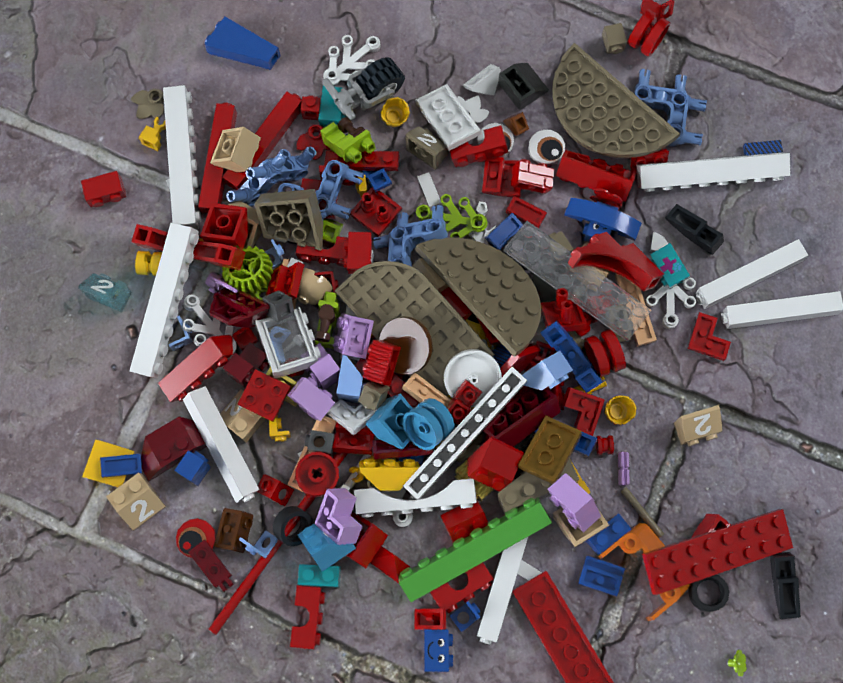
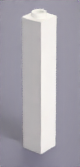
[696,239,808,309]
[721,291,843,329]
[183,386,259,503]
[477,537,528,645]

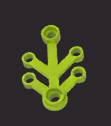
[416,194,488,238]

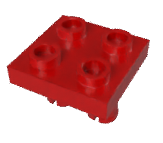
[350,187,402,237]
[541,288,587,332]
[237,369,291,422]

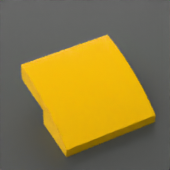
[82,439,135,488]

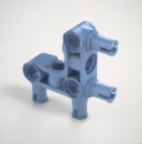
[634,69,707,147]
[226,147,317,206]
[278,160,364,220]
[373,205,448,267]

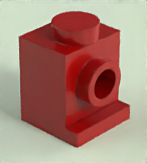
[300,95,321,121]

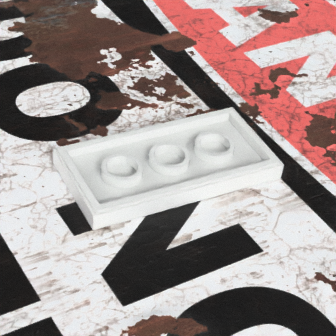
[415,84,481,151]

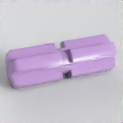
[618,452,630,486]

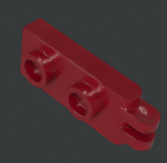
[188,539,234,592]

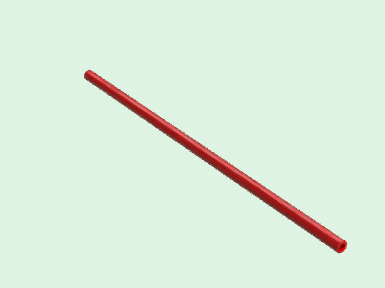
[209,372,405,635]

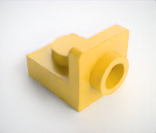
[269,415,291,442]

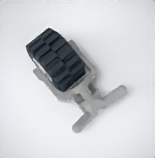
[323,57,405,120]

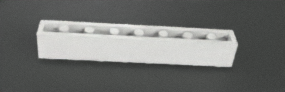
[163,85,201,229]
[637,152,790,192]
[130,223,199,378]
[403,367,527,500]

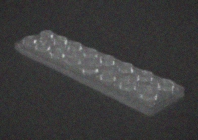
[503,221,652,341]

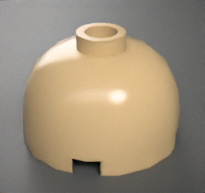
[298,268,333,305]

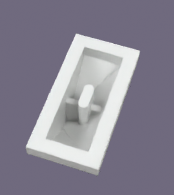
[463,64,501,96]

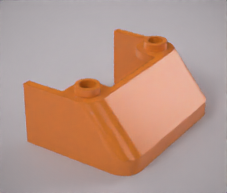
[597,523,691,621]

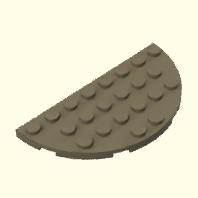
[552,43,680,158]
[415,237,541,357]

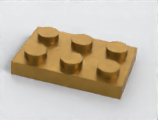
[518,416,582,484]

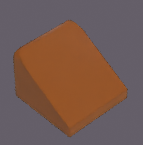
[503,112,529,136]

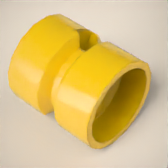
[135,250,162,276]

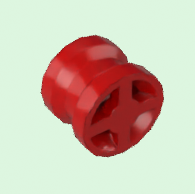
[596,435,614,455]

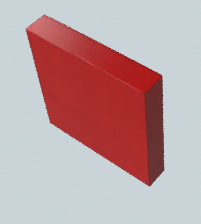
[500,345,541,377]

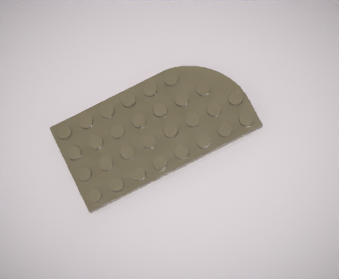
[335,261,495,396]

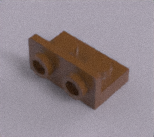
[214,508,253,553]

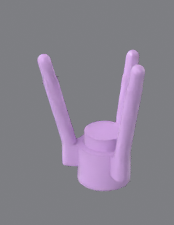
[205,272,238,294]

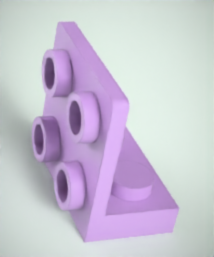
[333,313,374,359]

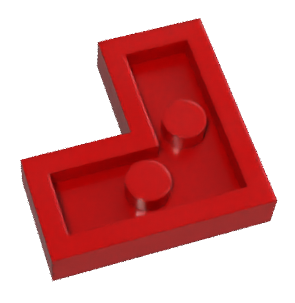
[687,312,731,361]
[562,387,605,436]

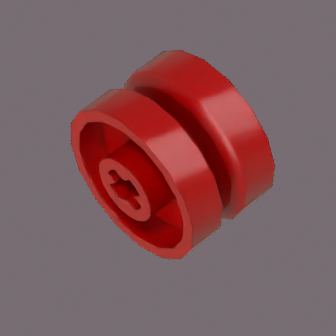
[627,9,671,57]
[584,329,626,378]
[295,452,339,497]

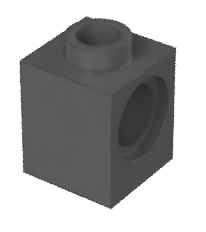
[262,290,295,322]
[305,430,335,456]

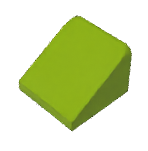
[323,218,343,244]

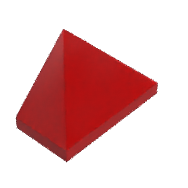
[370,546,410,583]
[414,608,446,630]

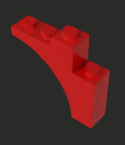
[568,232,664,292]

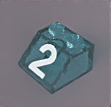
[78,273,132,312]

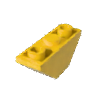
[359,459,420,491]

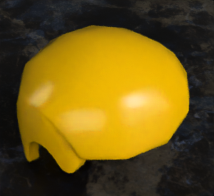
[381,97,410,128]
[604,395,637,425]

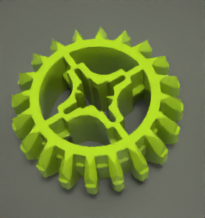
[222,246,273,294]

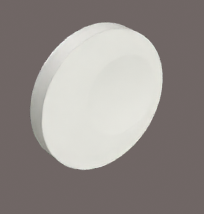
[444,349,502,407]

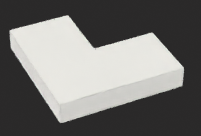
[327,399,378,435]

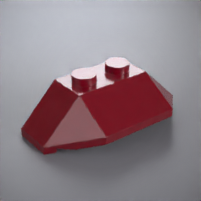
[209,288,270,328]
[141,416,207,481]

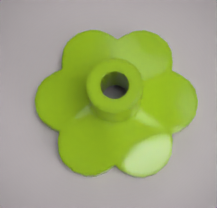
[728,650,747,677]

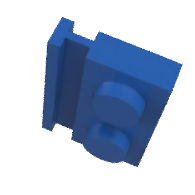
[578,556,625,597]

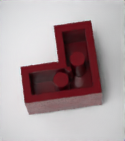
[223,342,270,388]

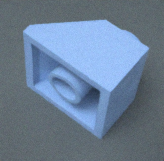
[522,351,573,390]
[336,355,366,404]

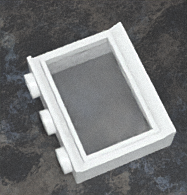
[255,307,321,379]

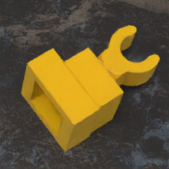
[139,117,166,151]

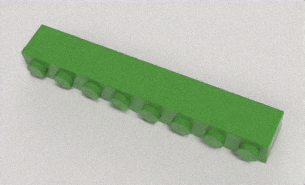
[399,497,552,602]

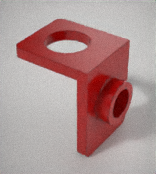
[640,0,675,21]
[314,271,338,293]
[257,474,294,506]

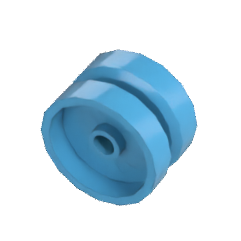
[403,398,454,450]

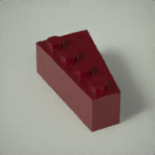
[483,386,561,447]

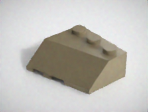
[254,189,323,250]

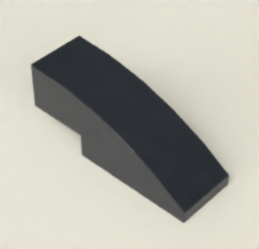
[665,204,724,255]
[770,552,801,619]

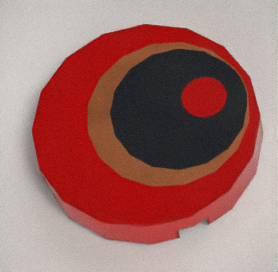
[176,518,216,558]

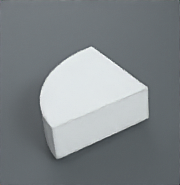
[649,232,668,252]

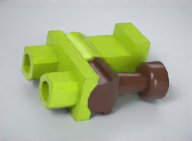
[320,117,376,164]
[315,292,341,349]

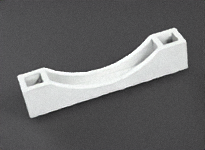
[354,479,477,517]

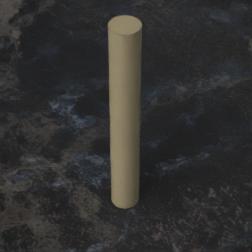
[620,487,664,538]

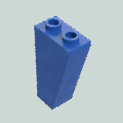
[204,16,281,70]

